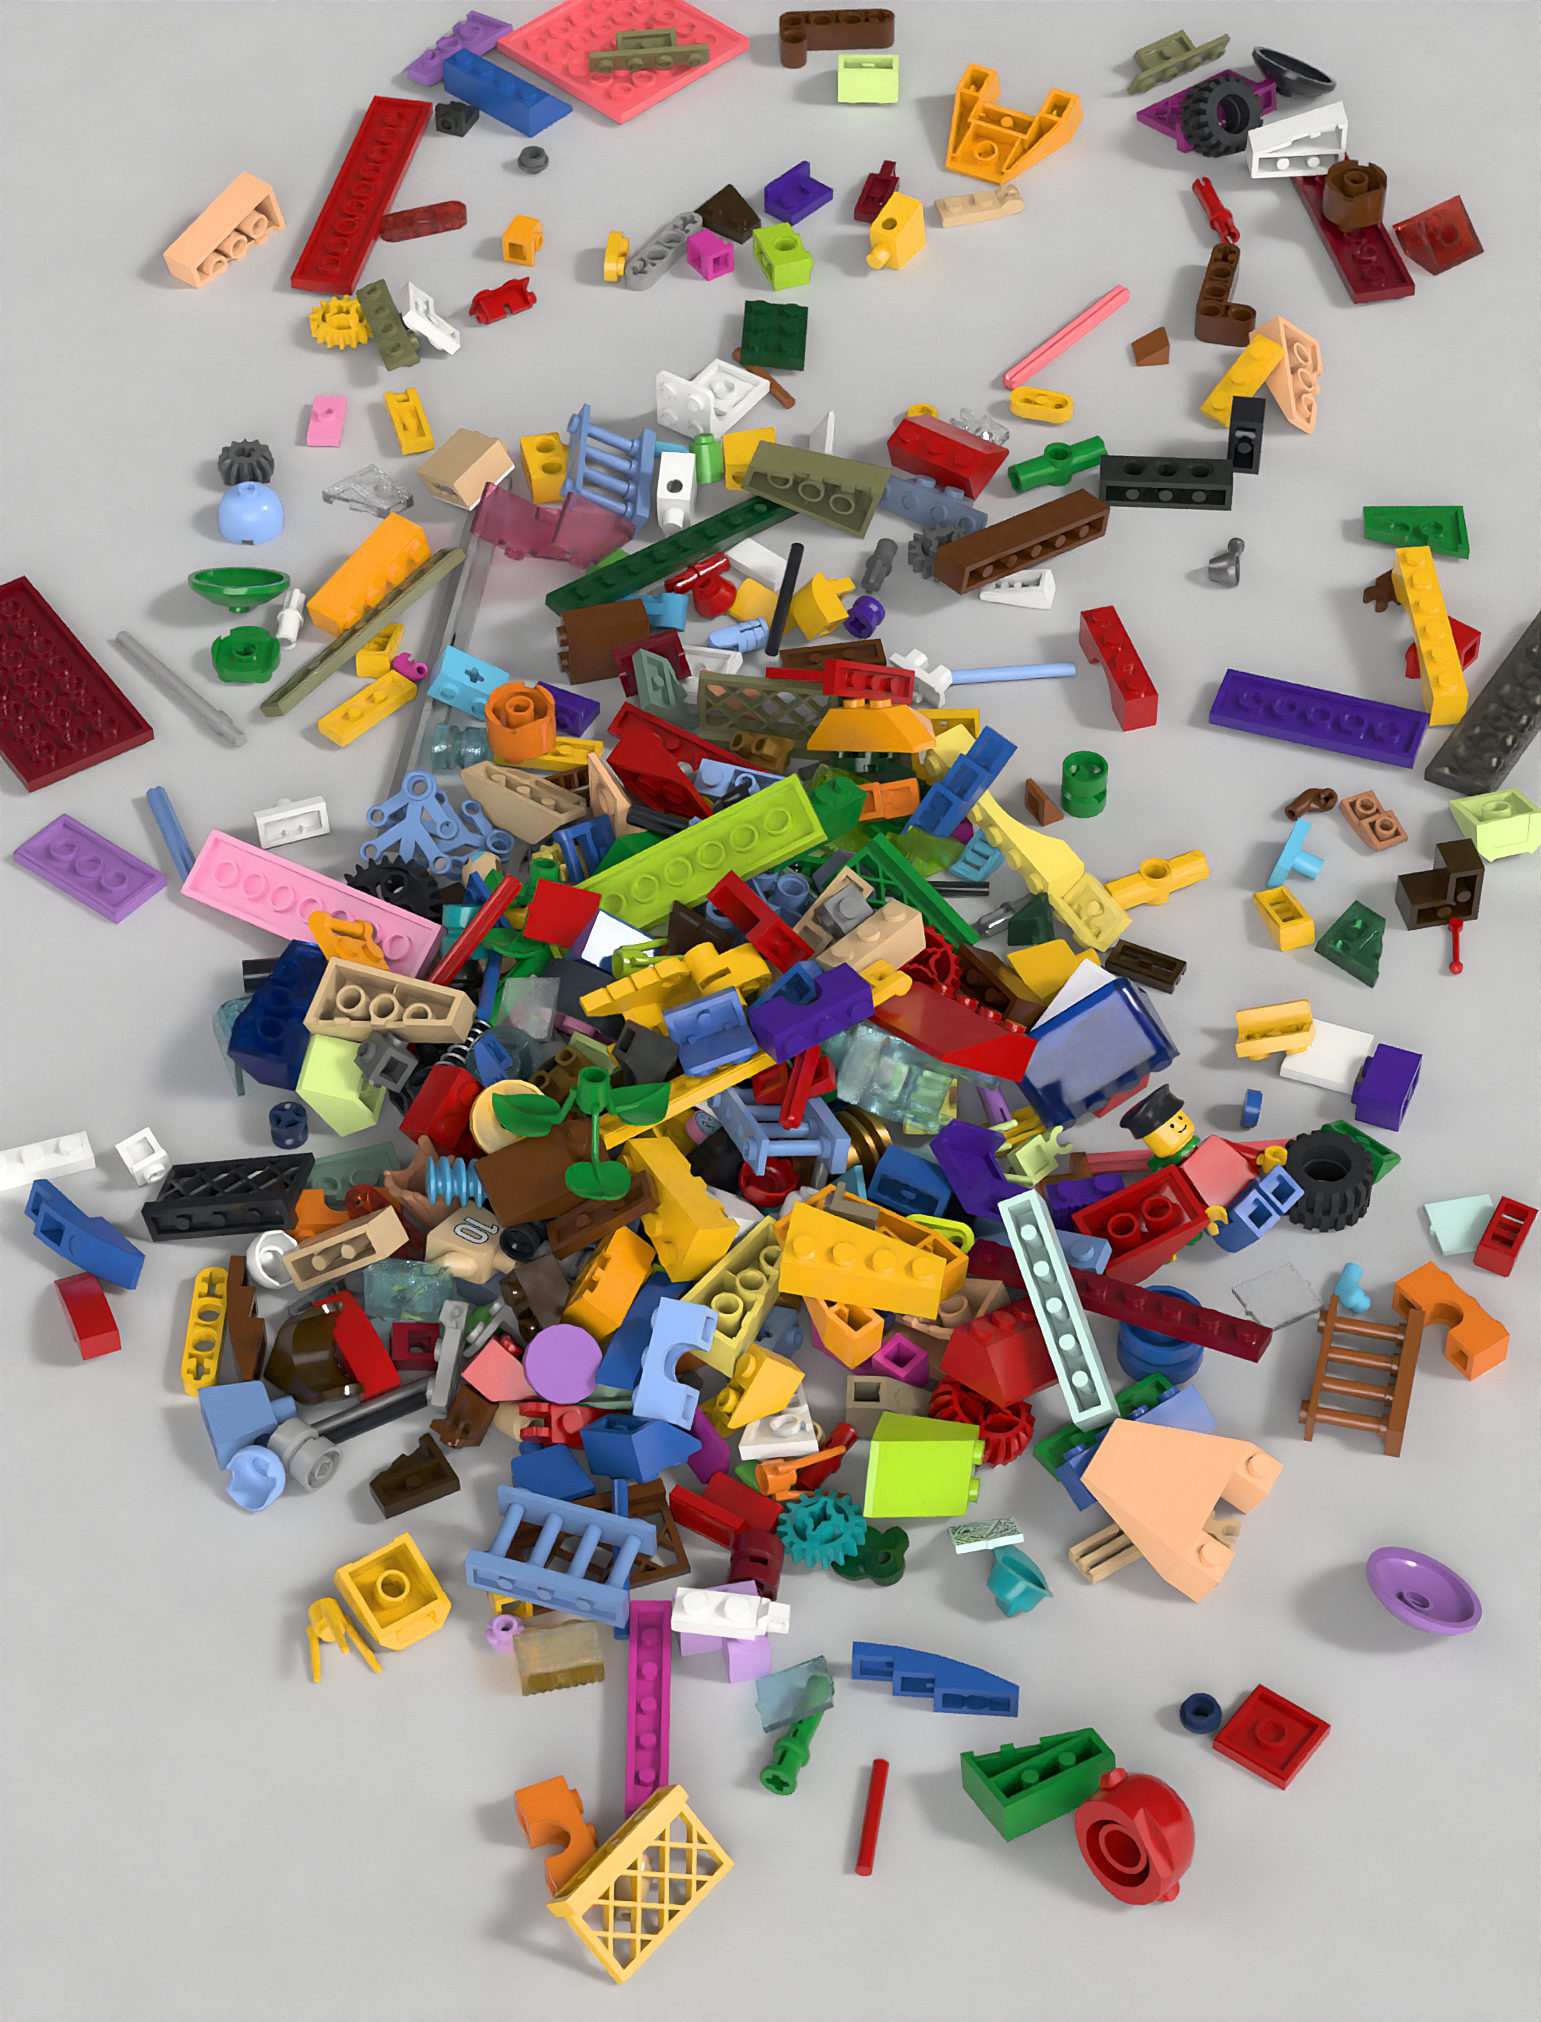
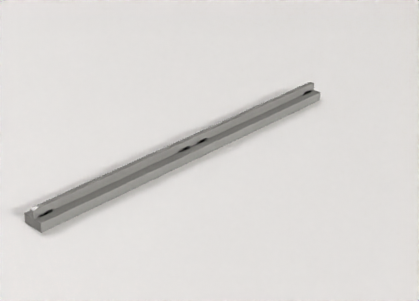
[376,477,512,853]

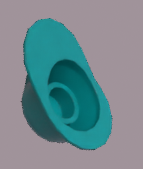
[987,1544,1054,1616]

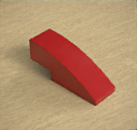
[54,1271,122,1361]
[312,1289,402,1403]

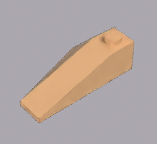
[1249,315,1323,434]
[893,1278,1011,1340]

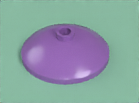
[1365,1547,1482,1636]

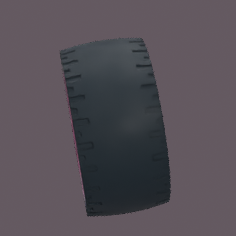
[530,958,626,1045]

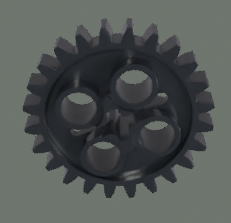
[344,855,443,925]

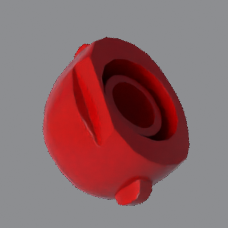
[1074,1768,1195,1905]

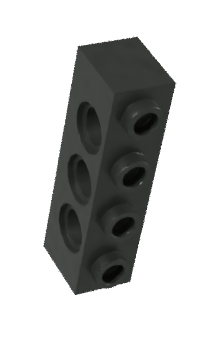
[1099,455,1233,511]

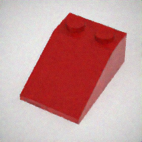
[606,727,714,820]
[1071,1164,1211,1285]

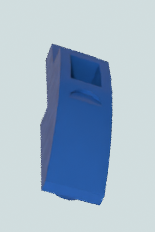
[24,1179,145,1290]

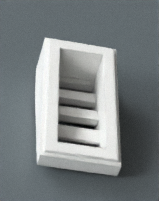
[980,569,1056,609]

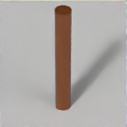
[732,347,796,409]

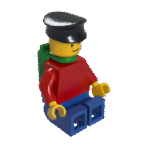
[1119,1084,1305,1253]

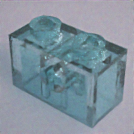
[364,1258,453,1323]

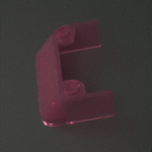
[469,482,637,570]

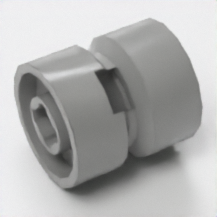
[267,1417,343,1491]

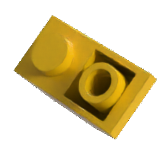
[713,1342,805,1429]

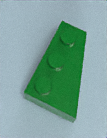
[960,1727,1116,1842]

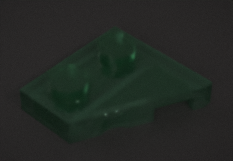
[1314,900,1386,989]

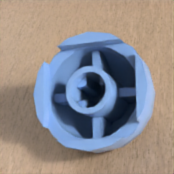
[218,481,284,545]

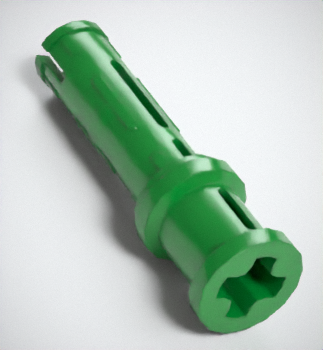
[760,1677,835,1795]

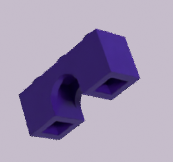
[749,962,875,1065]

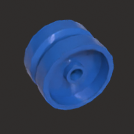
[1117,1285,1204,1386]

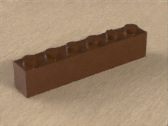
[933,488,1111,596]

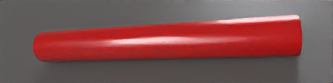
[855,1759,890,1876]

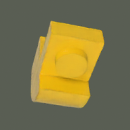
[791,571,856,641]

